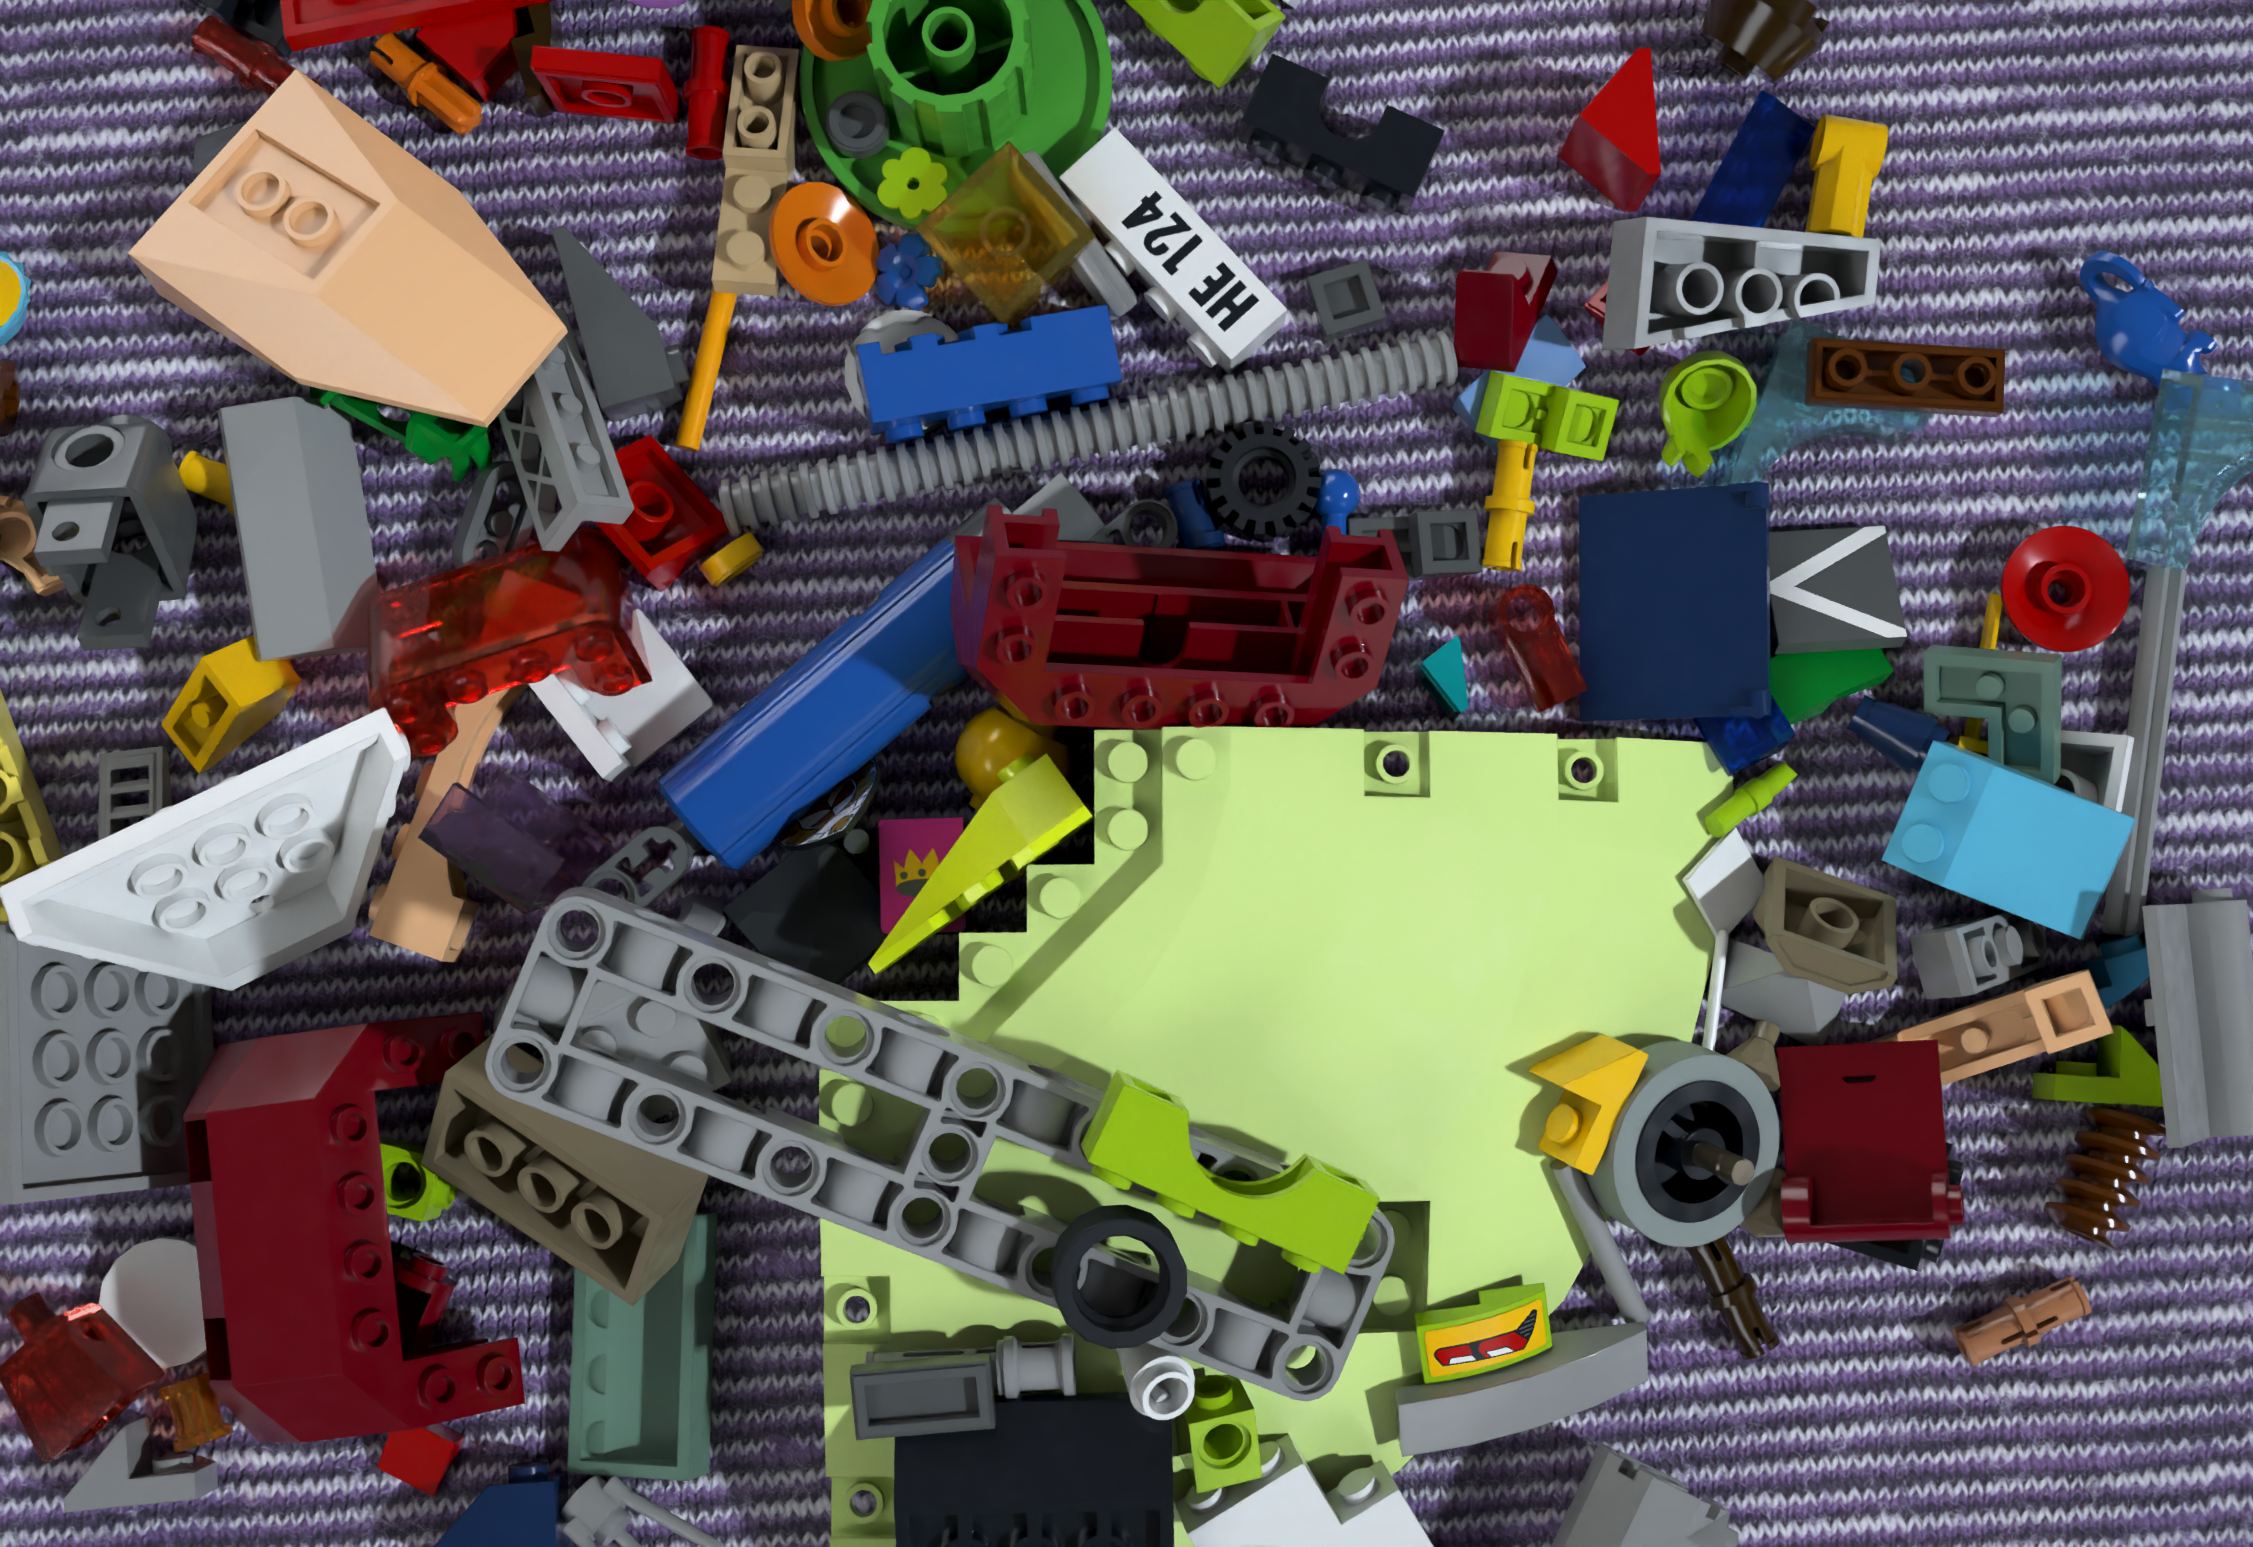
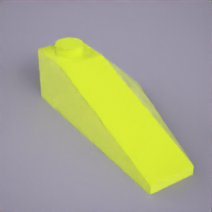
[868,752,1094,974]

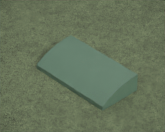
[567,1211,718,1481]

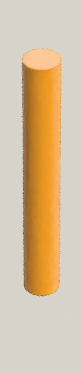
[674,288,738,453]

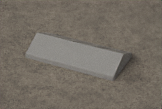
[218,397,389,662]

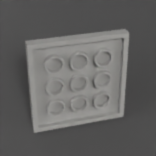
[0,924,213,1205]

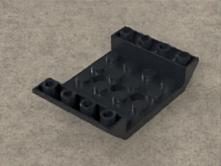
[894,1392,1174,1547]

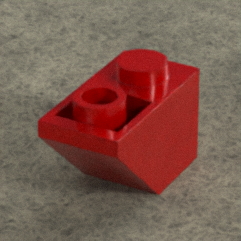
[416,7,526,103]

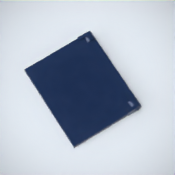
[1579,481,1771,722]

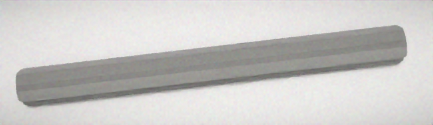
[2102,563,2187,937]

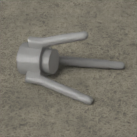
[561,1475,722,1547]

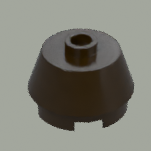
[1700,0,1830,84]

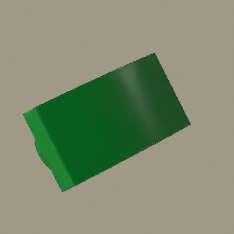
[1764,649,1894,731]

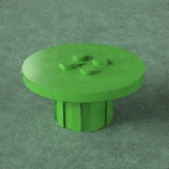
[800,0,1112,237]

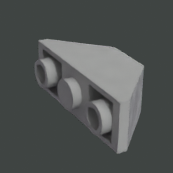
[1909,910,2047,999]

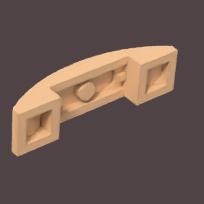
[1844,969,2114,1086]

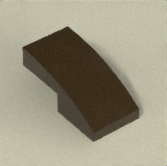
[511,0,563,118]

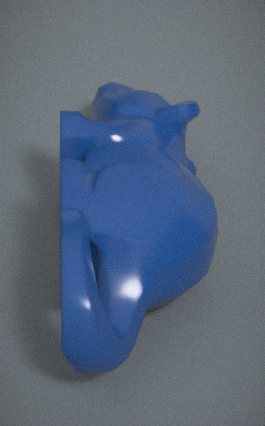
[2080,250,2234,413]

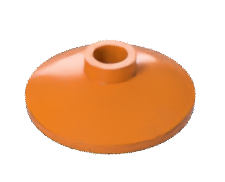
[769,182,880,306]

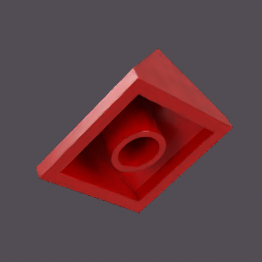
[1558,48,1661,212]
[596,435,730,592]

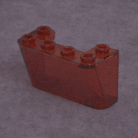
[367,529,653,759]

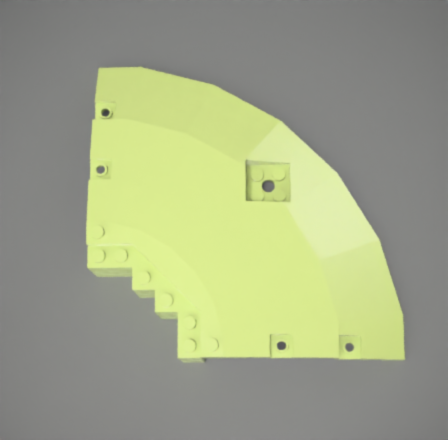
[819,727,1733,1547]

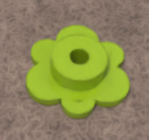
[877,147,947,221]

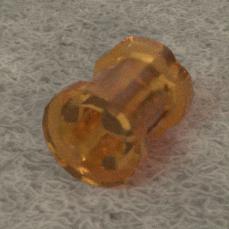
[157,1372,234,1453]

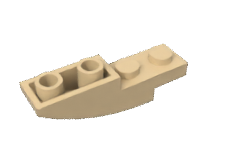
[711,45,800,296]

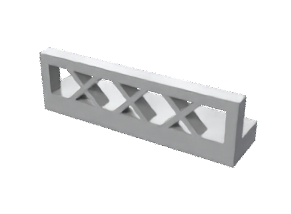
[498,308,634,552]

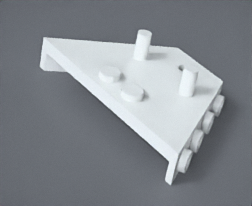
[0,707,411,991]

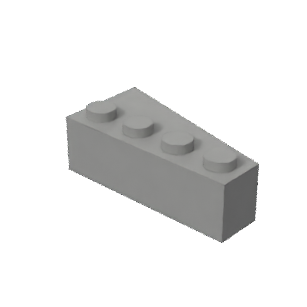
[1602,217,1882,350]

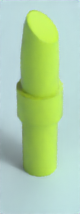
[1704,761,1798,838]

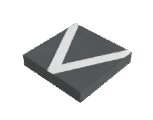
[1769,526,1907,655]

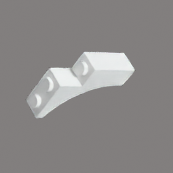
[1175,1434,1434,1547]

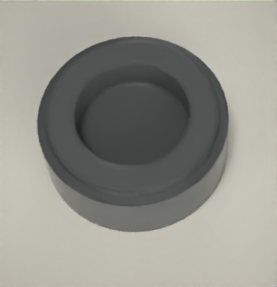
[826,90,891,159]

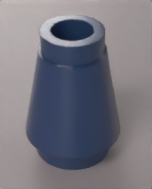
[1847,695,1950,774]

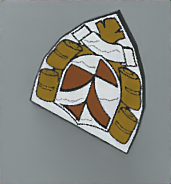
[776,757,881,868]

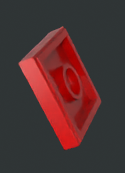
[530,45,682,124]

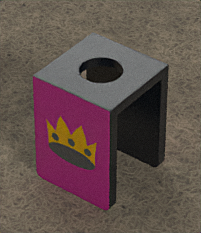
[879,817,972,935]

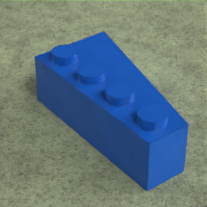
[855,305,1122,443]

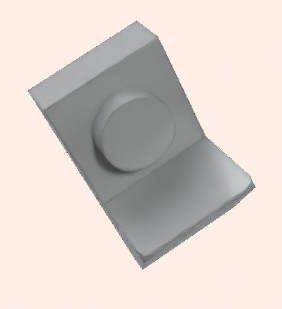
[64,1417,218,1513]

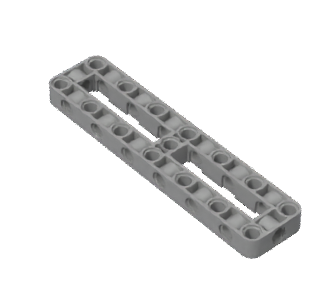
[485,886,1395,1401]

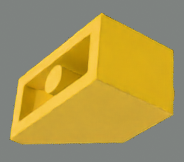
[161,635,301,774]

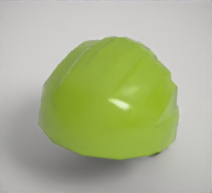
[1659,350,1757,479]

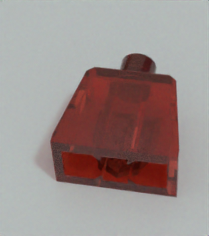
[0,1292,165,1464]

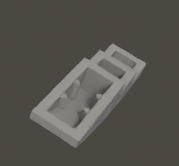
[1394,1321,1648,1457]

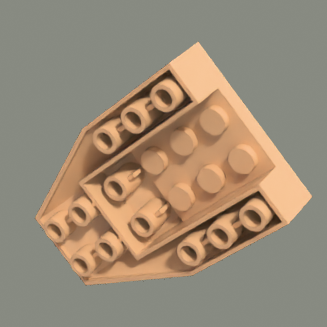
[128,69,568,428]

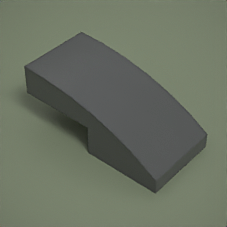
[1347,509,1482,581]

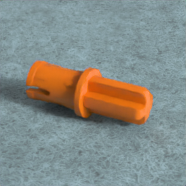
[369,32,483,135]

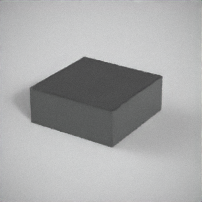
[1306,259,1386,342]

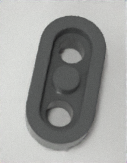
[452,461,534,585]

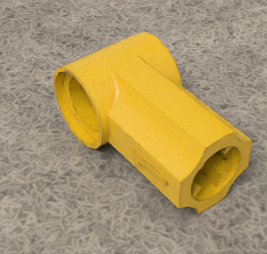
[1805,114,1888,238]

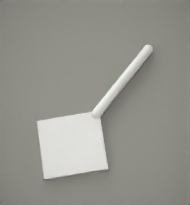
[1682,827,1764,1051]

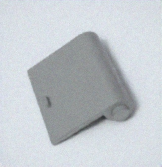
[2142,888,2253,1148]

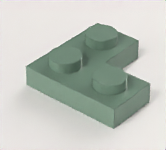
[1923,645,2062,785]

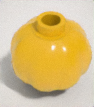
[955,705,1072,811]

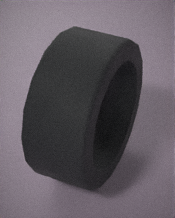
[1050,1204,1187,1349]

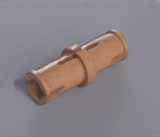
[1952,1275,2091,1367]

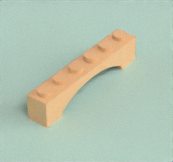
[368,572,592,963]

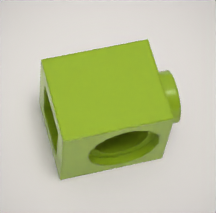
[379,1136,458,1222]
[1175,1374,1262,1493]

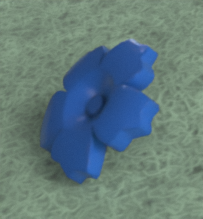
[876,233,944,311]

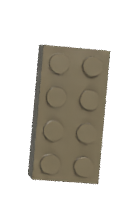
[421,1033,709,1306]

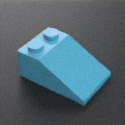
[1881,740,2137,940]

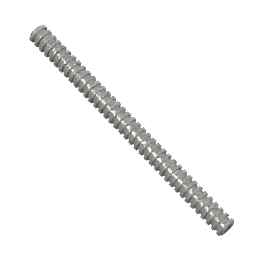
[718,330,1458,535]

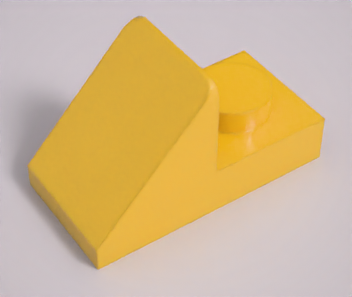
[1528,1034,1649,1176]

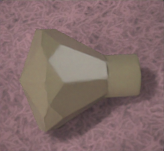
[1725,1020,1781,1092]
[1739,1168,1786,1237]

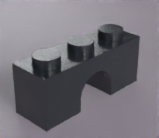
[1238,53,1445,216]

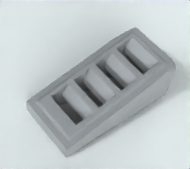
[98,746,173,841]

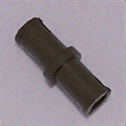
[1684,1236,1780,1360]

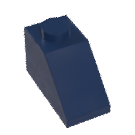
[433,1461,570,1547]

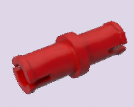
[682,26,731,160]

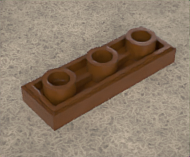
[1805,338,2006,417]

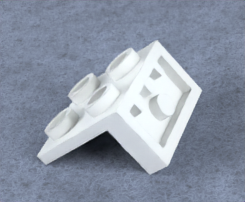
[523,609,715,784]

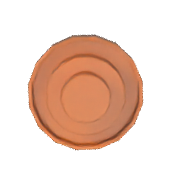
[792,0,873,62]

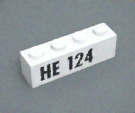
[1059,127,1287,374]

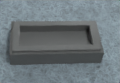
[849,1353,996,1440]

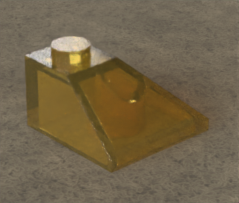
[915,141,1096,329]

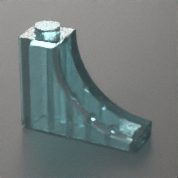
[1719,319,1932,486]
[2125,369,2253,570]

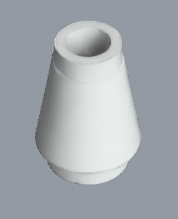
[1116,1343,1195,1420]

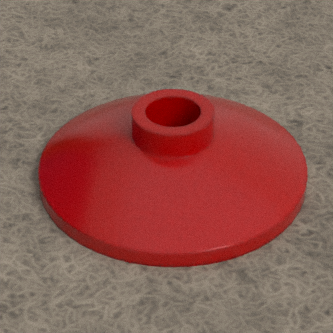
[2000,526,2130,653]

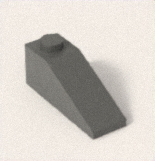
[552,225,690,422]

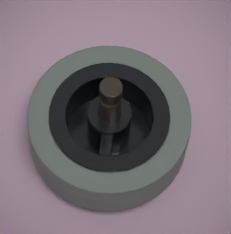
[1583,1041,1780,1247]

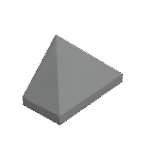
[1703,938,1846,1046]

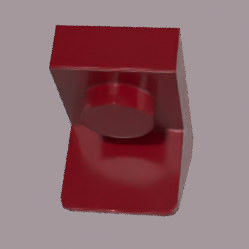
[1454,251,1558,373]

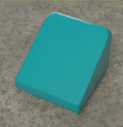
[1414,635,1469,720]

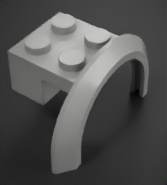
[493,893,732,1122]

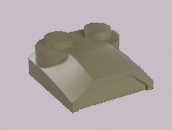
[1753,855,1898,995]

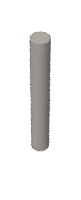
[1550,1158,1650,1323]

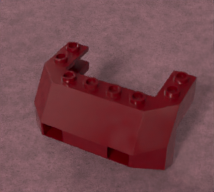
[950,505,1409,730]
[183,1012,525,1443]

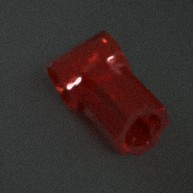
[1488,584,1588,714]

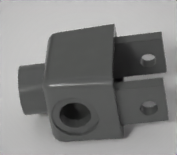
[23,415,198,651]

